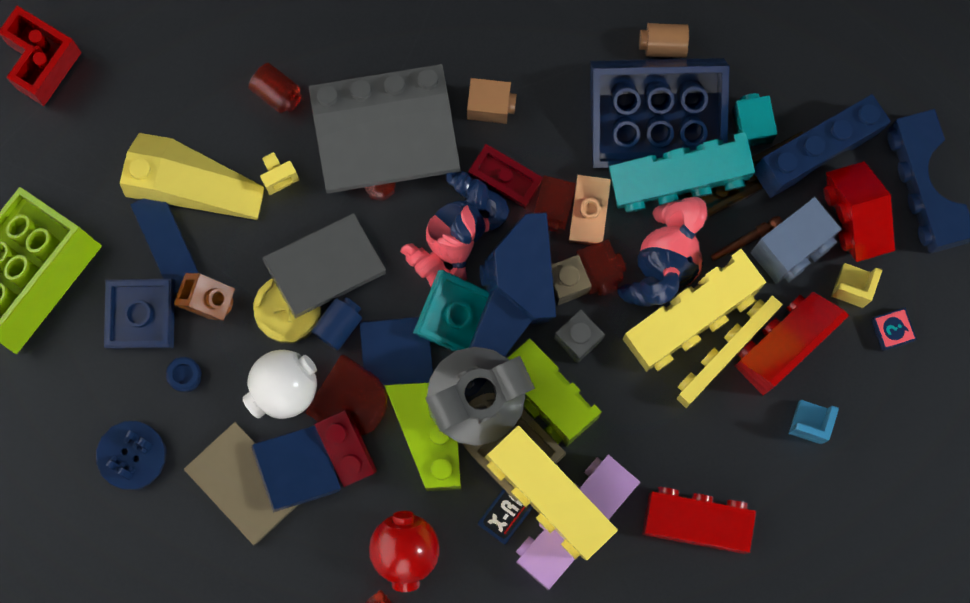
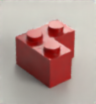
[0,5,82,106]
[823,161,895,262]

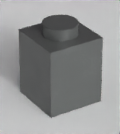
[554,310,605,364]

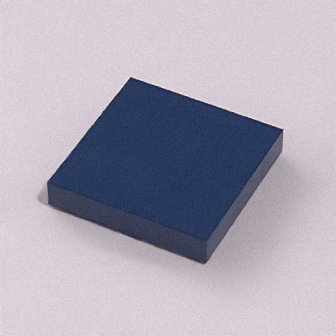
[104,279,175,349]
[359,317,433,392]
[251,426,341,513]

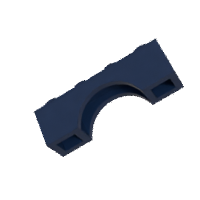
[754,94,891,198]
[887,109,970,254]

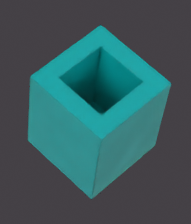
[732,93,777,147]

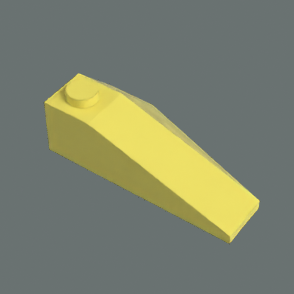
[120,133,265,220]

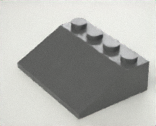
[309,64,460,193]

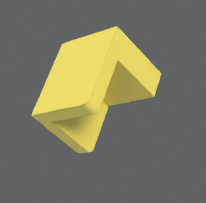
[831,263,882,308]

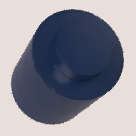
[311,297,362,351]

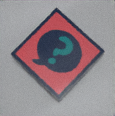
[871,307,917,351]

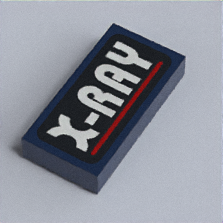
[477,489,533,545]

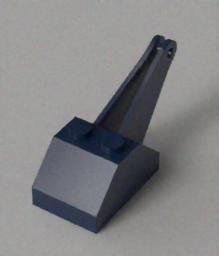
[464,213,556,397]

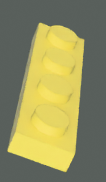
[677,295,783,408]

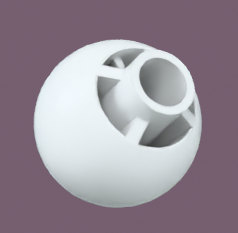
[243,350,317,419]

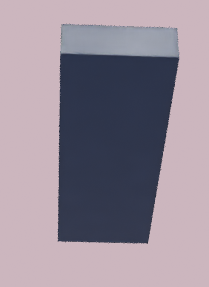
[130,199,199,295]

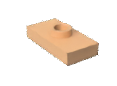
[569,175,611,247]

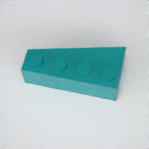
[609,132,755,213]

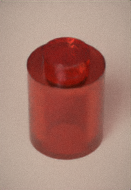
[248,62,301,114]

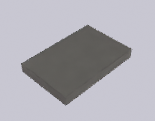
[263,213,386,318]

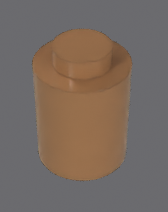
[639,23,689,58]

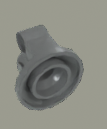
[425,347,535,446]

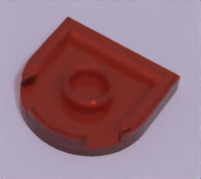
[305,354,387,436]

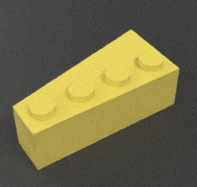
[623,249,766,372]
[485,425,618,560]

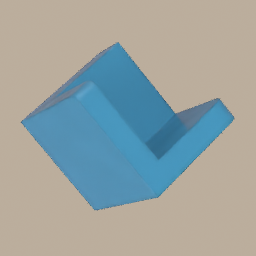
[789,400,839,444]

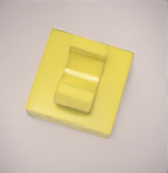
[260,152,299,195]

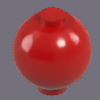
[369,511,440,592]

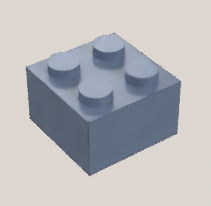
[751,197,841,284]

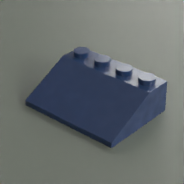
[590,58,729,168]

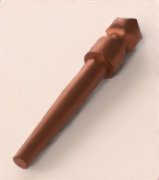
[711,216,783,261]

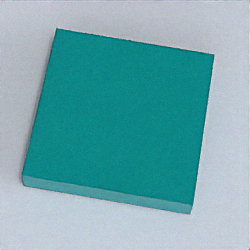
[413,270,489,352]

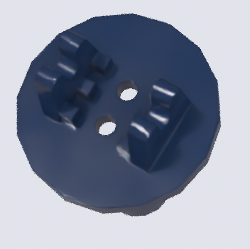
[96,421,167,490]

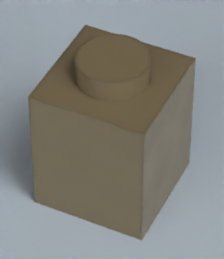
[552,255,591,305]

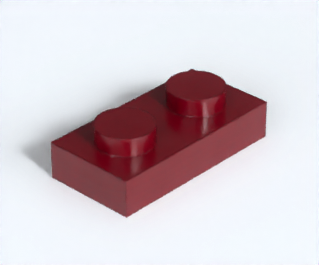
[468,144,543,209]
[314,408,377,487]

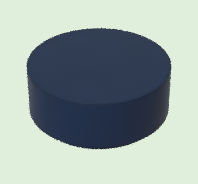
[166,357,202,392]

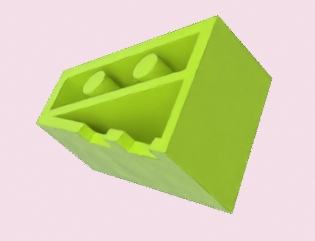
[507,339,602,447]
[384,383,461,491]

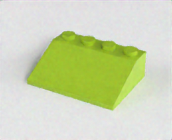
[0,187,102,355]

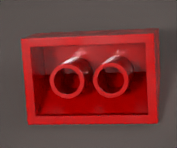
[735,292,849,396]

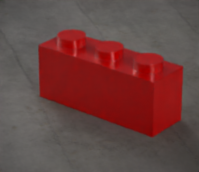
[642,487,756,554]

